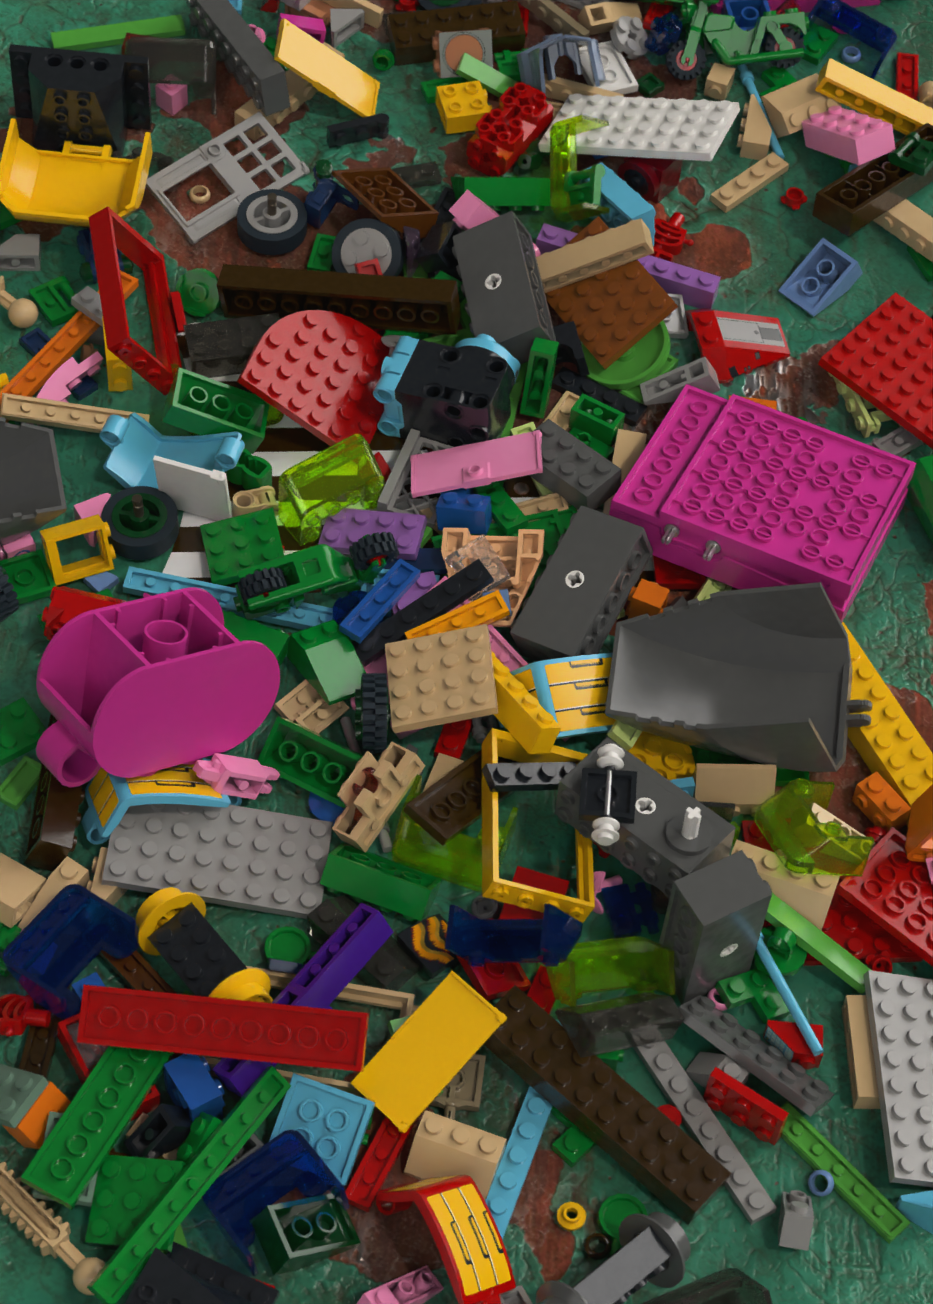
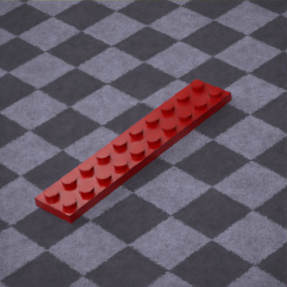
[77,984,369,1072]

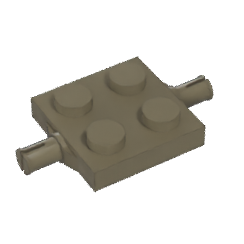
[429,1054,486,1120]

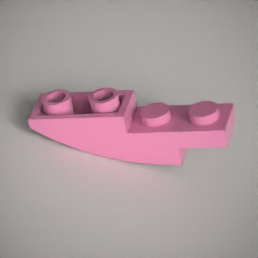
[28,351,104,425]

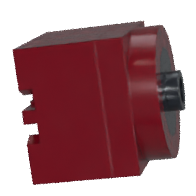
[618,157,683,204]

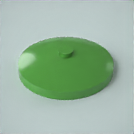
[580,320,671,390]

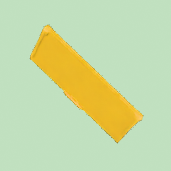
[274,18,380,117]
[350,971,507,1134]

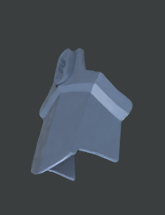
[517,33,606,95]

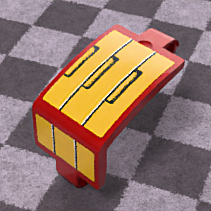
[376,1174,516,1304]

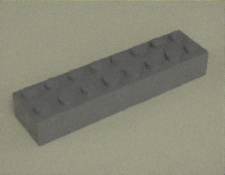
[185,0,291,116]

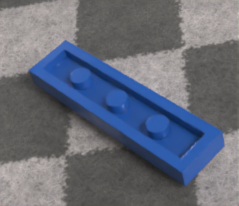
[339,558,421,644]

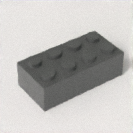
[529,419,621,510]

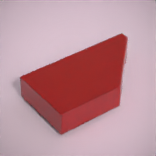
[170,291,188,333]

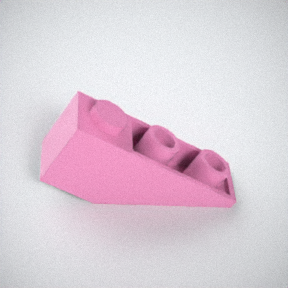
[357,1265,444,1304]

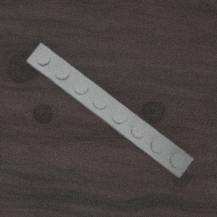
[629,1024,777,1225]

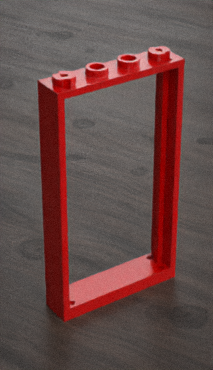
[88,206,182,396]

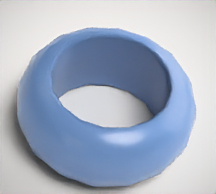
[841,46,861,64]
[808,1169,834,1197]

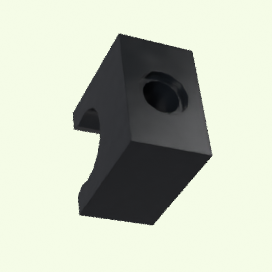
[553,321,590,377]

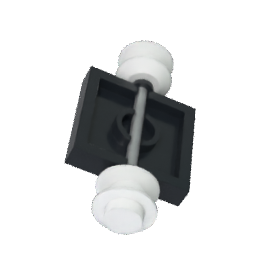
[579,744,637,846]

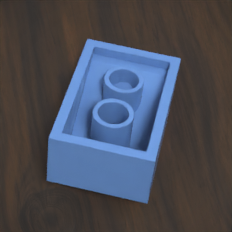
[778,238,863,317]

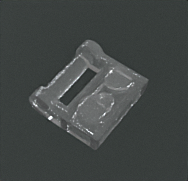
[445,534,511,601]

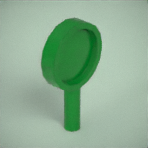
[264,926,317,973]
[598,1194,647,1257]

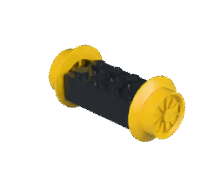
[136,887,273,1003]

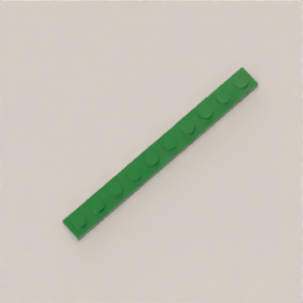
[87,1066,291,1304]

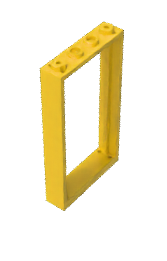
[482,728,595,923]

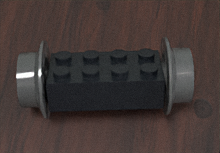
[536,1212,691,1304]

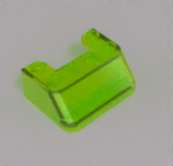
[279,434,384,546]

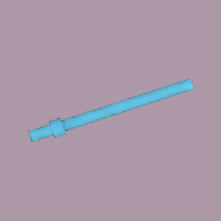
[737,64,784,159]
[756,932,824,1056]

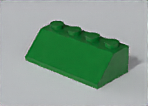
[451,176,552,211]
[162,367,270,454]
[258,716,363,808]
[320,843,443,922]

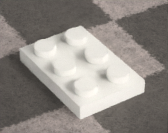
[579,40,638,94]

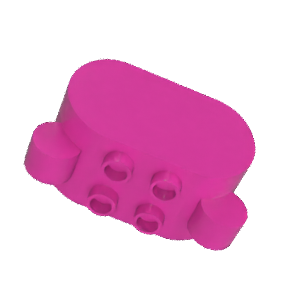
[36,587,280,787]

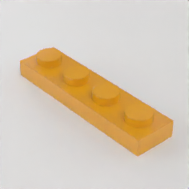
[404,590,510,639]

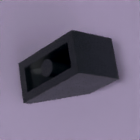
[124,1104,192,1159]

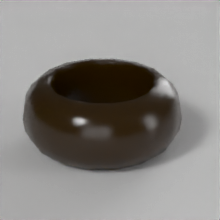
[584,1233,611,1260]

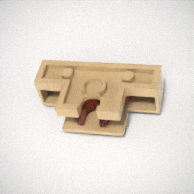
[332,742,425,853]

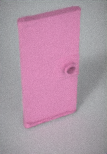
[410,430,543,498]

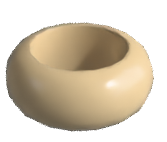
[189,185,211,204]

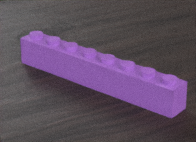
[536,223,721,309]

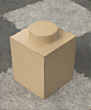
[704,62,735,101]

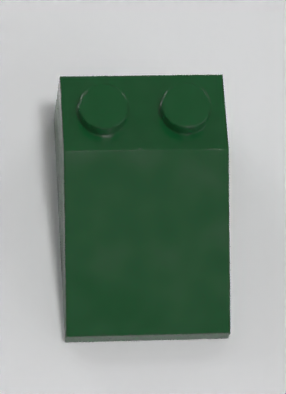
[252,1192,361,1275]

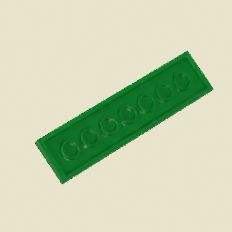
[21,1046,174,1210]

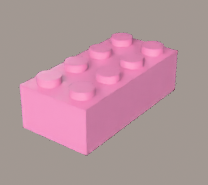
[802,105,895,165]

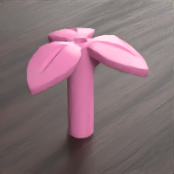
[593,871,623,914]

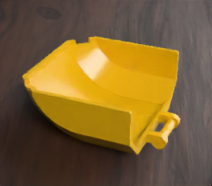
[0,118,153,227]

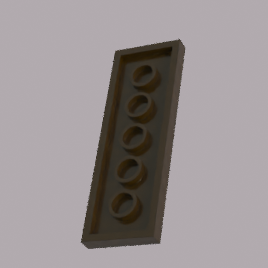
[403,750,521,846]

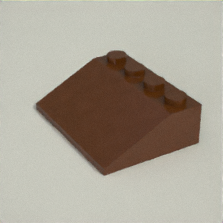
[332,167,439,240]

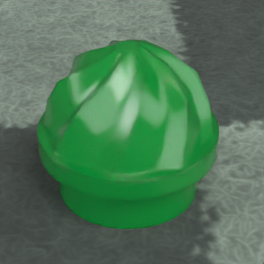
[372,48,395,71]

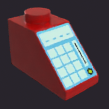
[763,1020,823,1069]

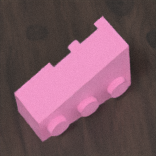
[448,189,500,231]

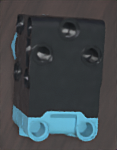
[373,334,521,447]

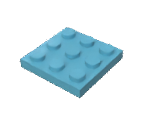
[265,1073,376,1186]

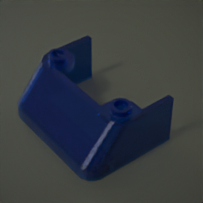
[800,0,897,80]
[445,904,583,967]
[203,1130,350,1277]

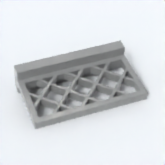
[377,429,453,528]

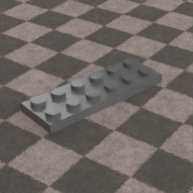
[674,995,835,1117]

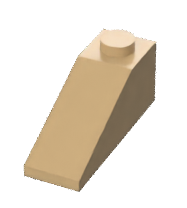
[18,856,90,936]

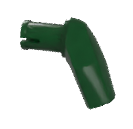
[518,139,565,170]

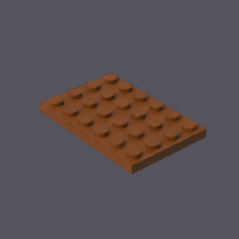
[545,216,678,370]

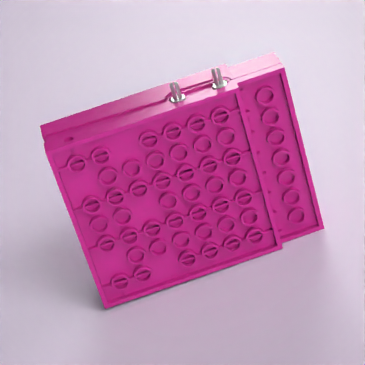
[609,384,916,623]

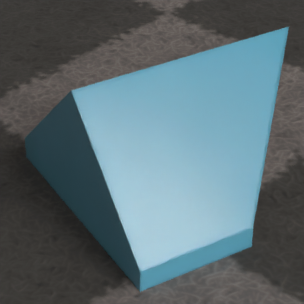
[895,1190,933,1234]

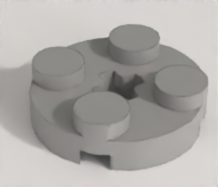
[610,16,652,60]

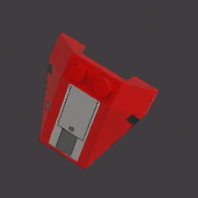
[685,308,790,384]

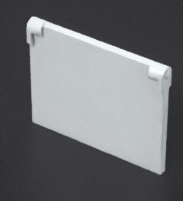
[153,455,233,521]

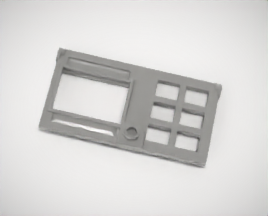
[146,111,310,245]

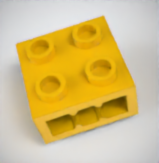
[435,80,493,134]

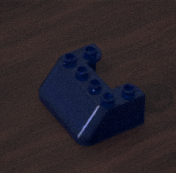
[2,884,139,1020]

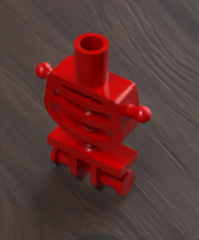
[650,212,694,262]
[0,994,51,1037]

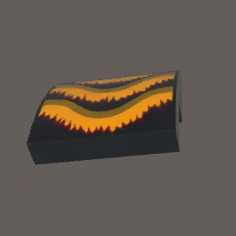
[397,913,461,979]

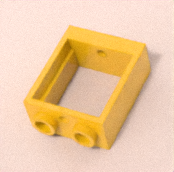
[40,514,116,586]

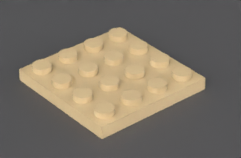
[385,624,498,734]

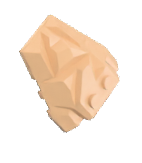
[441,528,545,627]

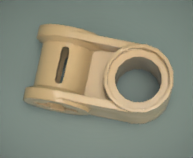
[232,485,282,517]

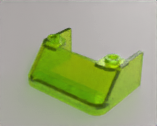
[550,115,610,223]
[391,774,518,892]
[754,778,874,876]
[543,937,675,1007]

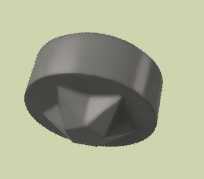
[471,894,500,921]

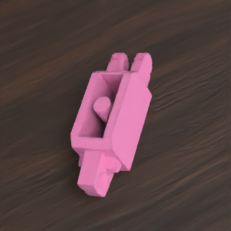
[193,753,280,800]

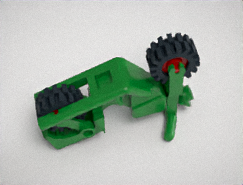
[665,0,809,80]
[233,532,399,620]

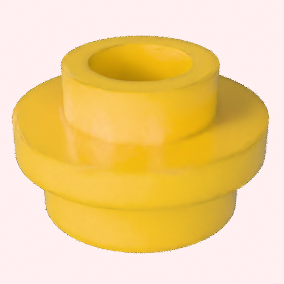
[557,1202,586,1231]

